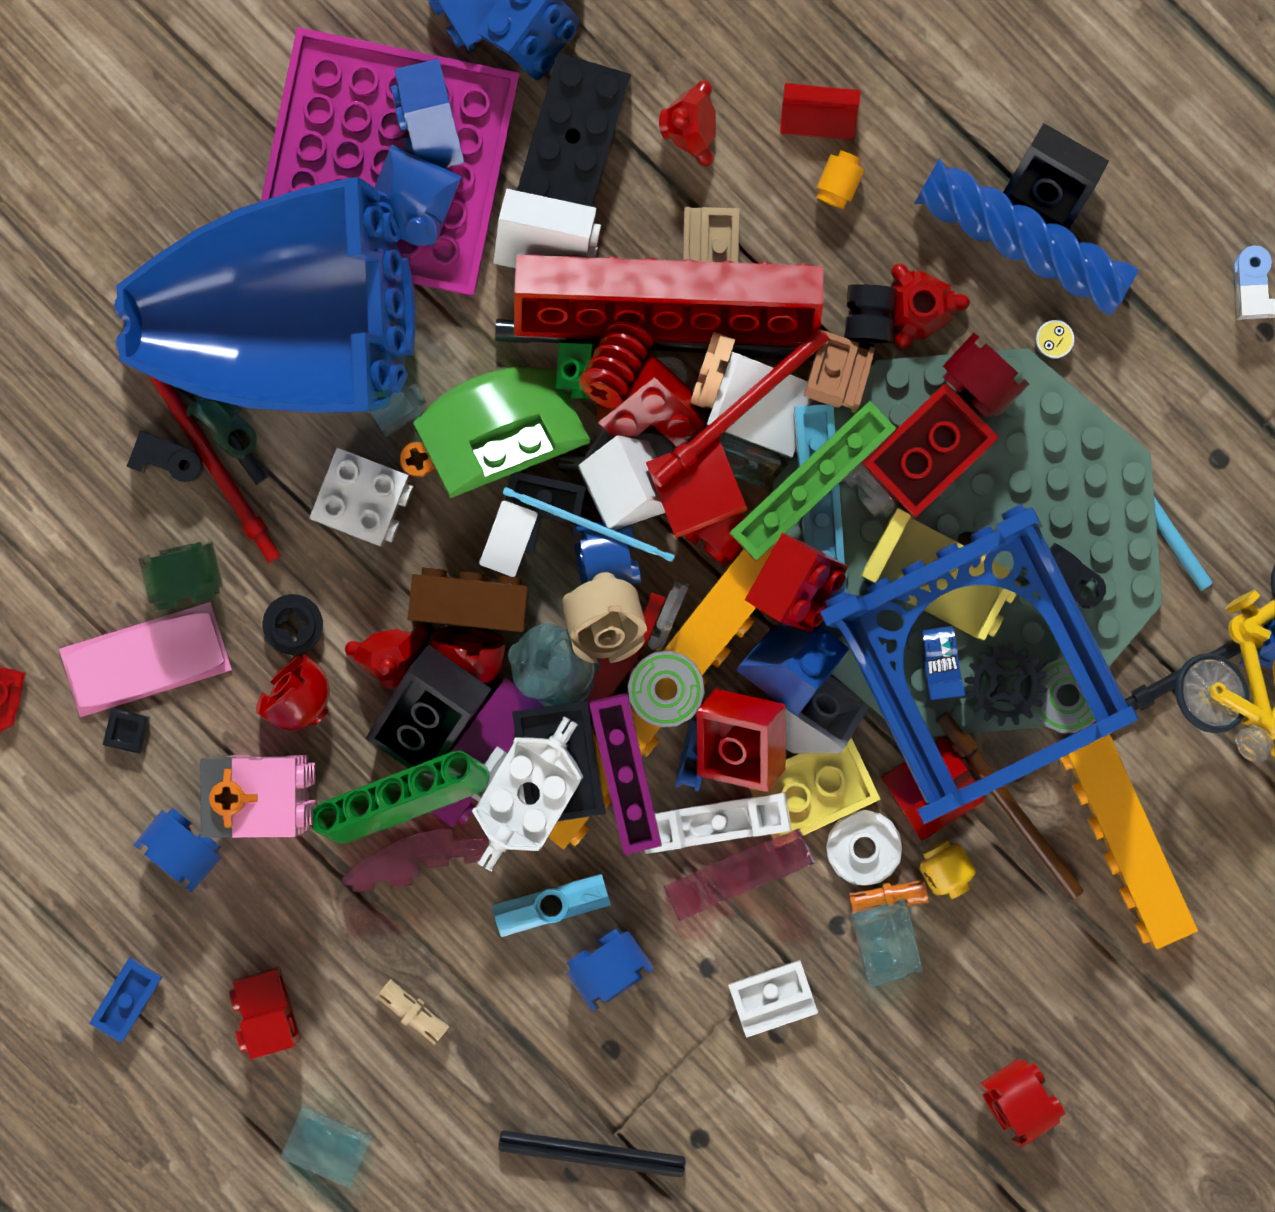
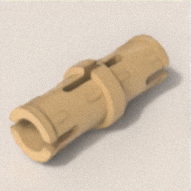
[375,979,450,1045]

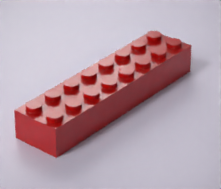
[514,254,823,347]

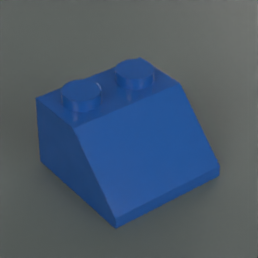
[737,625,850,716]

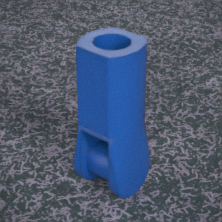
[675,720,703,792]

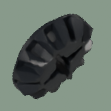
[262,594,323,655]

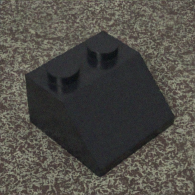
[1003,123,1109,230]

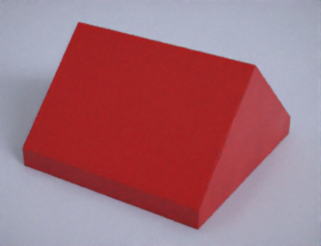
[880,737,985,841]

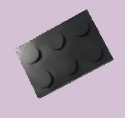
[512,700,606,822]

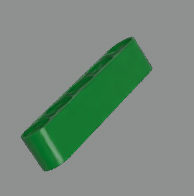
[311,750,489,844]

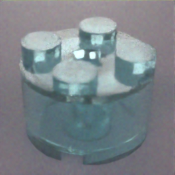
[508,623,600,705]

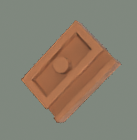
[803,331,876,414]

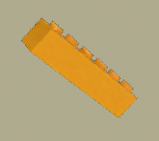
[1058,723,1198,950]

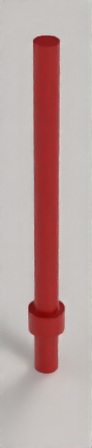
[651,329,829,487]
[148,375,281,564]

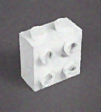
[309,448,414,547]

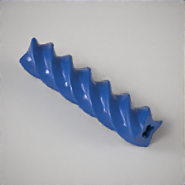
[914,158,1139,316]

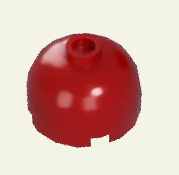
[430,627,505,684]
[256,655,330,731]

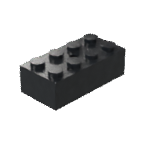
[517,52,631,207]

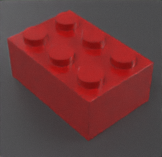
[860,382,999,519]

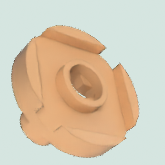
[690,332,735,410]

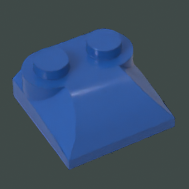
[374,145,462,246]

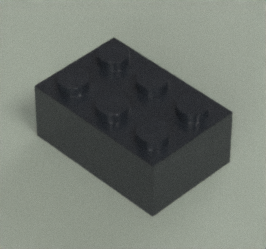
[365,644,491,769]

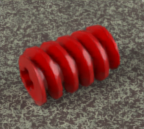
[579,321,653,409]

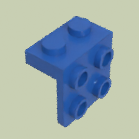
[476,0,580,80]

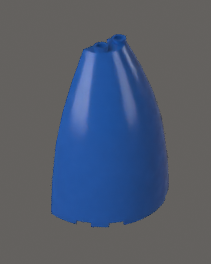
[114,177,415,413]

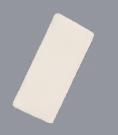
[480,501,538,577]

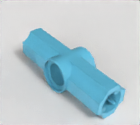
[492,873,611,937]

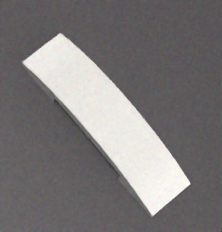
[645,793,792,854]

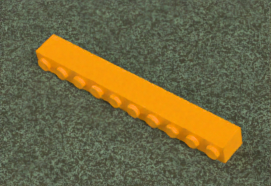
[548,543,776,850]

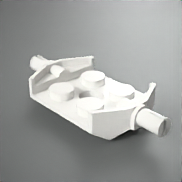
[472,717,583,871]

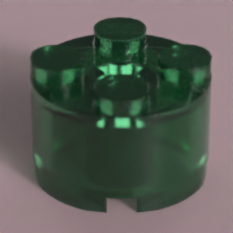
[138,541,223,611]

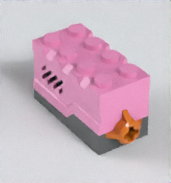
[200,754,316,838]

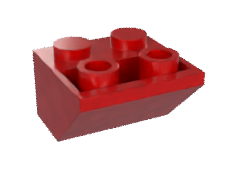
[745,533,849,633]

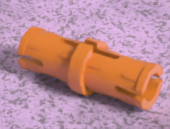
[849,879,928,917]

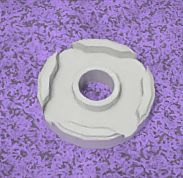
[826,810,902,886]

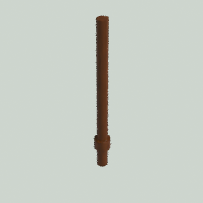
[936,711,1084,900]

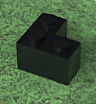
[505,472,587,555]

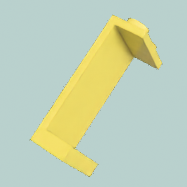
[860,508,1021,641]

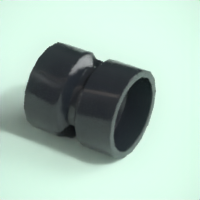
[844,284,897,343]

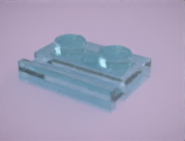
[851,899,923,987]
[280,1105,373,1188]

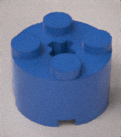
[573,521,641,586]
[133,808,221,893]
[566,928,655,1012]

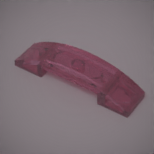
[663,828,815,921]

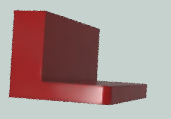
[780,83,861,141]

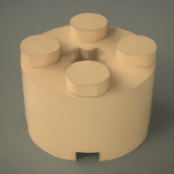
[562,572,647,663]

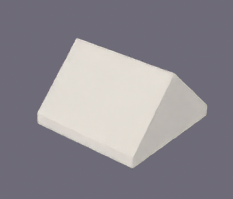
[578,435,665,530]

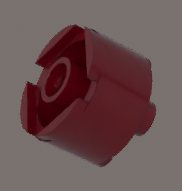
[942,332,1030,419]

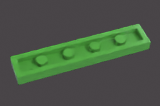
[730,401,896,561]

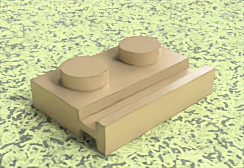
[683,207,740,263]

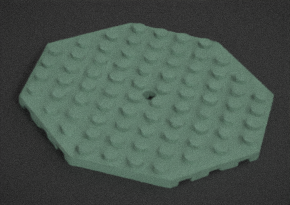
[772,348,1163,736]

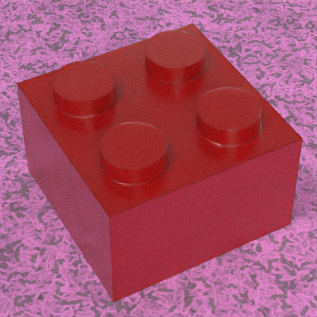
[697,689,786,792]

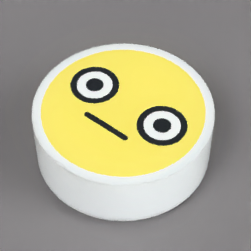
[1035,320,1074,359]

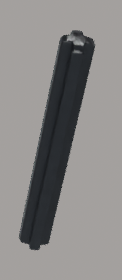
[498,1130,686,1178]

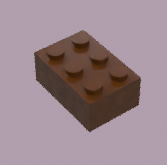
[407,567,530,633]

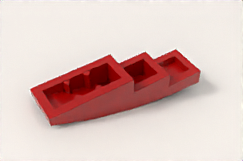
[582,592,666,716]

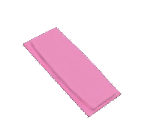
[59,602,232,717]

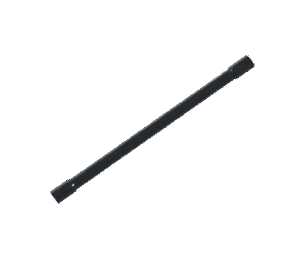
[495,319,874,367]

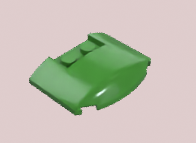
[414,366,590,498]

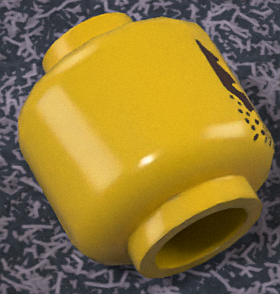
[919,840,976,899]

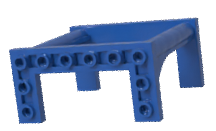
[820,504,1139,824]

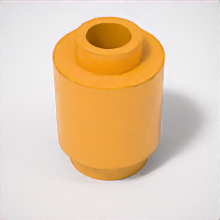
[816,150,865,210]

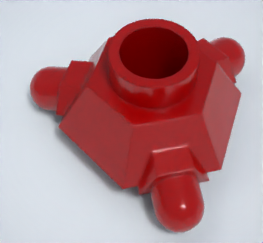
[659,80,716,166]
[891,263,970,349]
[345,626,429,688]

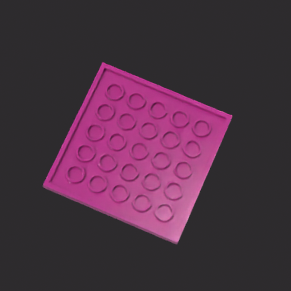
[261,27,520,297]

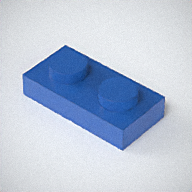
[89,957,163,1043]

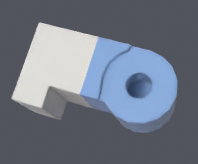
[1234,245,1275,320]

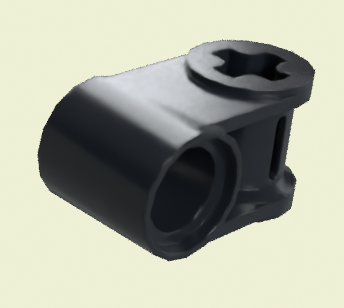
[1050,543,1106,609]

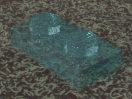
[719,433,780,488]

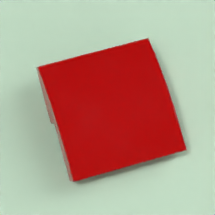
[646,437,747,538]

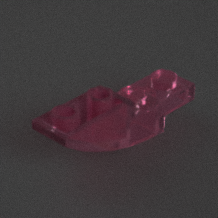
[342,826,489,892]

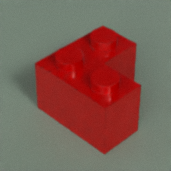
[597,354,706,447]
[229,967,301,1060]

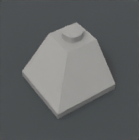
[786,676,869,753]

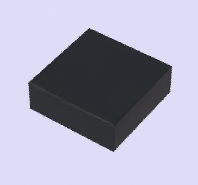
[103,708,150,754]

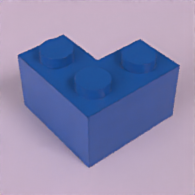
[391,58,464,168]

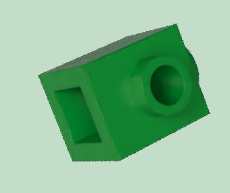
[556,343,599,400]

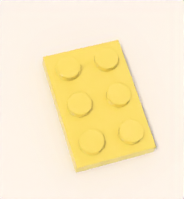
[749,737,881,848]

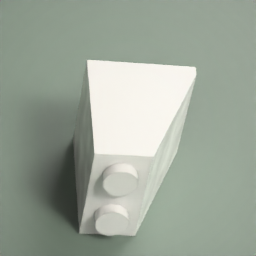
[706,352,820,459]

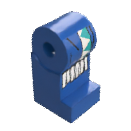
[921,626,965,700]

